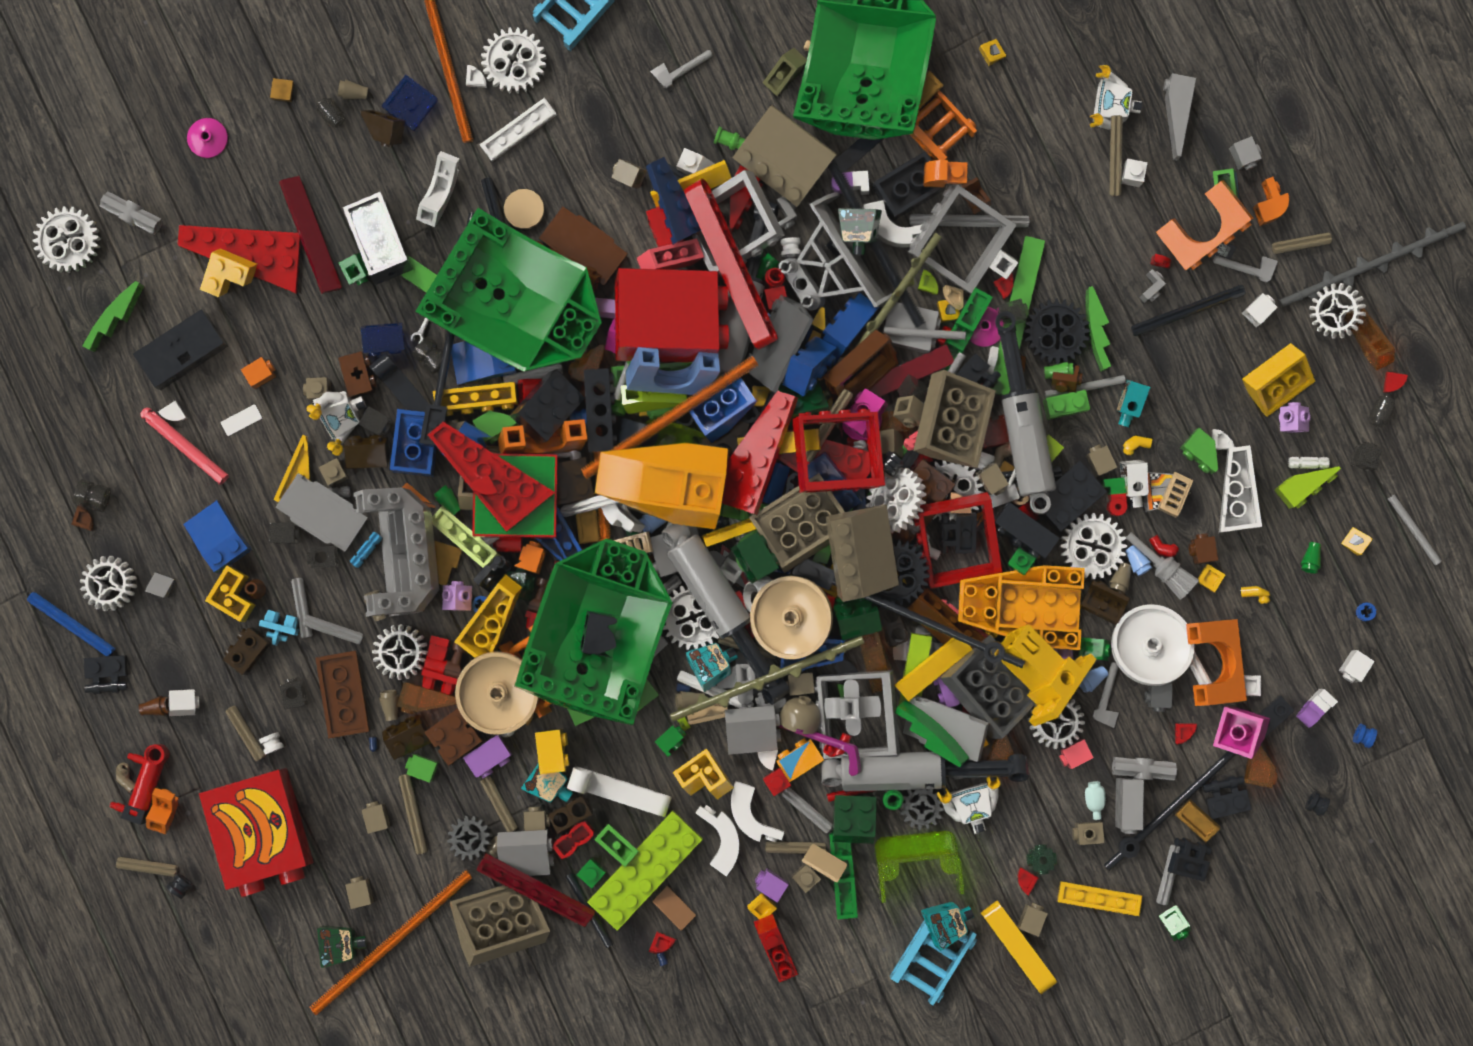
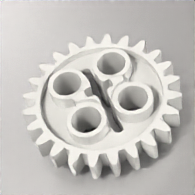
[481,27,547,94]
[33,206,101,273]
[933,460,984,521]
[866,467,927,533]
[1060,513,1127,579]
[663,586,719,650]

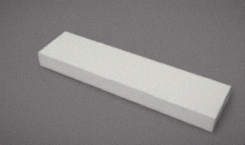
[480,98,557,162]

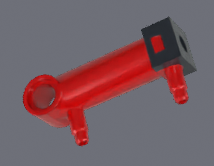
[110,744,170,825]

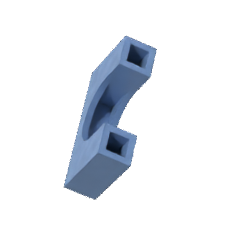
[626,347,720,395]

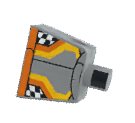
[1143,472,1191,512]

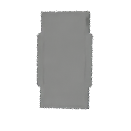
[275,473,368,551]
[903,695,989,762]

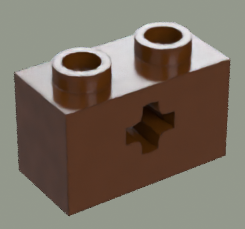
[338,351,377,399]

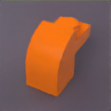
[924,160,967,187]
[1253,177,1289,226]
[146,788,179,834]

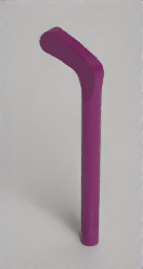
[777,719,861,776]

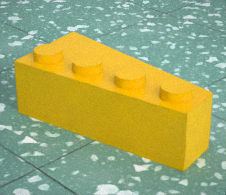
[455,575,522,658]

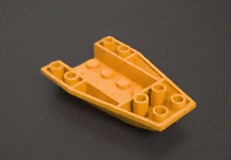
[595,443,728,529]
[958,565,1085,650]

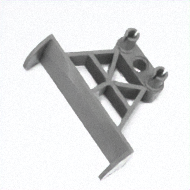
[779,192,892,310]

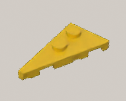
[274,435,310,502]

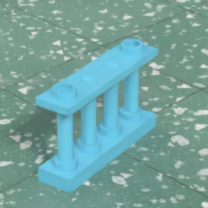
[533,0,615,51]
[890,906,977,1005]

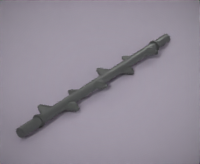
[1279,222,1466,307]

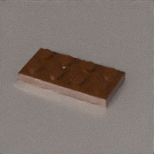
[315,651,370,739]

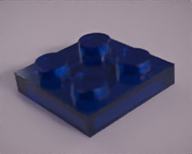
[381,74,438,131]

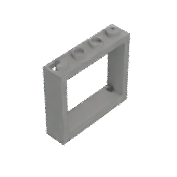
[692,170,785,277]
[908,184,1016,293]
[814,670,900,759]

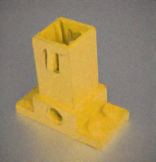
[995,624,1096,727]

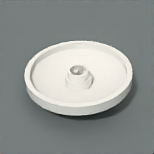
[1111,605,1194,686]

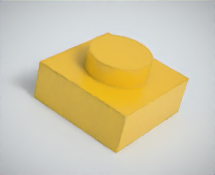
[1198,564,1225,592]
[747,893,777,919]

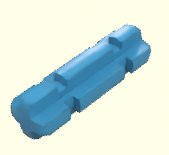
[350,532,382,568]

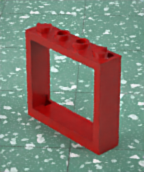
[793,409,885,493]
[913,492,1002,589]

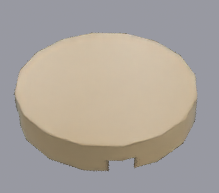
[504,189,544,230]

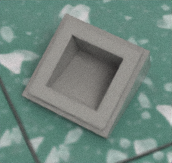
[145,573,175,598]

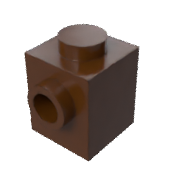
[1188,533,1218,564]

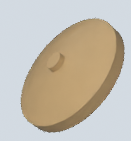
[750,576,833,659]
[455,652,538,735]

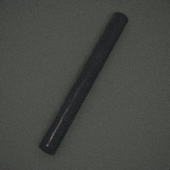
[565,873,613,948]

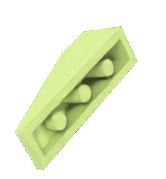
[432,506,501,567]

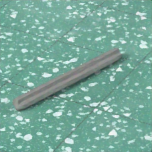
[909,214,1030,227]

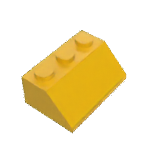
[1242,343,1315,417]

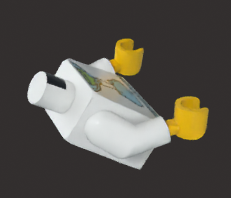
[1090,65,1142,130]
[307,391,366,456]
[937,777,1000,834]

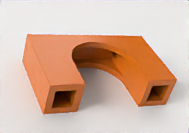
[1156,180,1254,270]
[498,419,587,454]
[1186,619,1247,706]

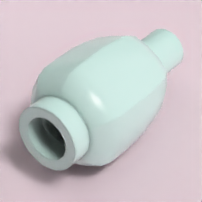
[1085,781,1106,820]

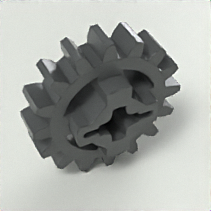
[900,789,944,830]
[447,816,493,861]

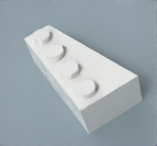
[1219,445,1262,533]

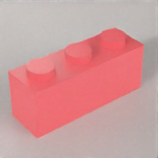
[637,238,704,270]

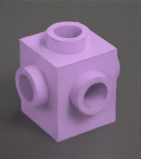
[1279,402,1310,433]
[442,581,472,611]

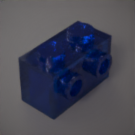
[361,322,405,356]

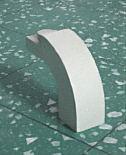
[416,151,459,227]
[862,200,922,247]
[599,495,645,533]
[731,781,784,842]
[696,805,739,876]

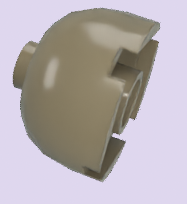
[779,696,821,734]

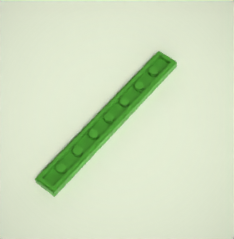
[991,236,1045,396]

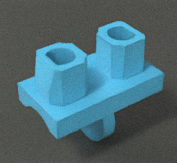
[259,610,300,646]

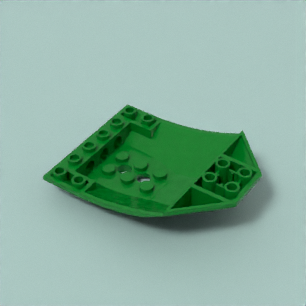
[793,0,936,140]
[415,208,601,372]
[514,538,673,725]

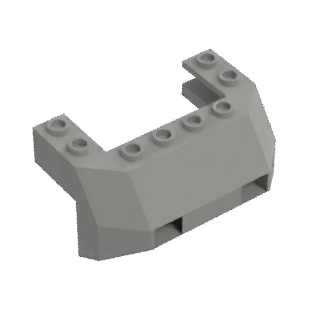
[354,487,439,617]

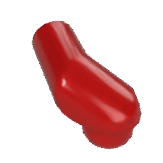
[1149,535,1179,557]
[823,733,852,757]

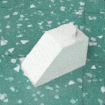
[676,148,715,176]

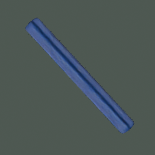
[27,592,115,656]

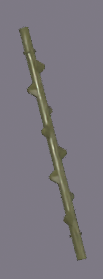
[824,233,942,401]
[670,636,865,722]

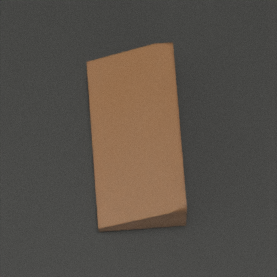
[652,886,696,931]

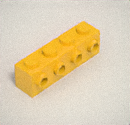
[433,382,519,417]

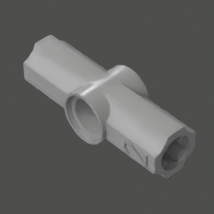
[100,191,162,235]
[1112,757,1177,780]

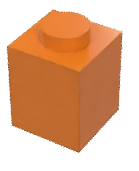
[241,357,276,389]

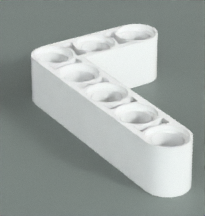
[567,766,672,817]

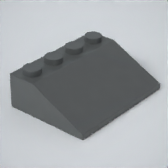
[744,295,813,393]
[940,635,1035,739]

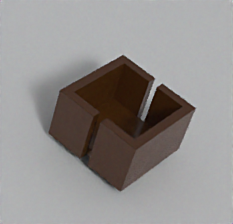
[424,708,484,766]

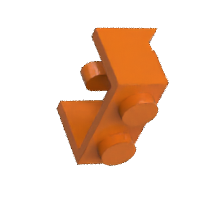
[514,541,547,574]

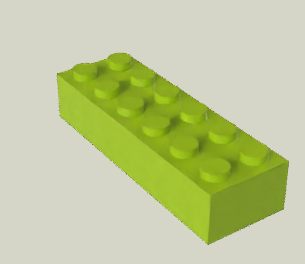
[587,810,703,931]

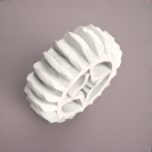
[1310,283,1366,338]
[80,556,137,611]
[372,624,428,680]
[1029,699,1085,749]

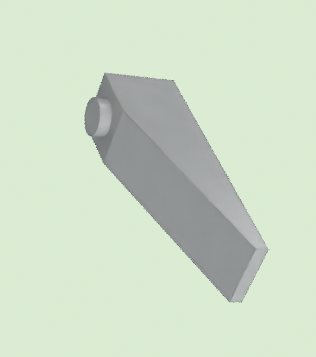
[1163,73,1196,161]

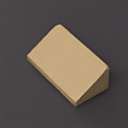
[687,704,728,725]
[802,844,847,882]

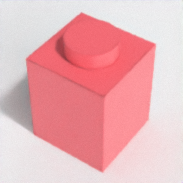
[1059,739,1094,769]

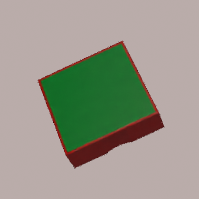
[472,453,558,539]

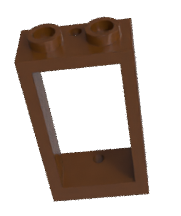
[823,330,898,410]

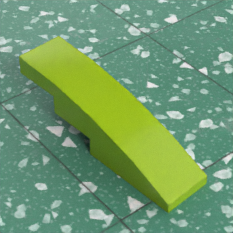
[899,633,932,705]

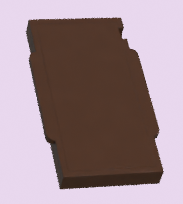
[539,206,628,287]
[891,459,956,545]

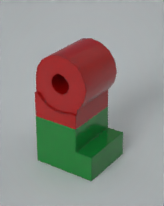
[1101,477,1127,516]

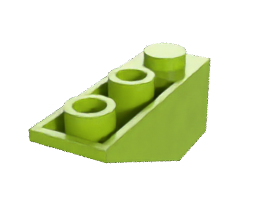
[621,385,687,414]
[1274,466,1341,509]

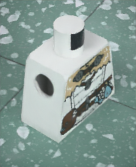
[1120,460,1149,508]

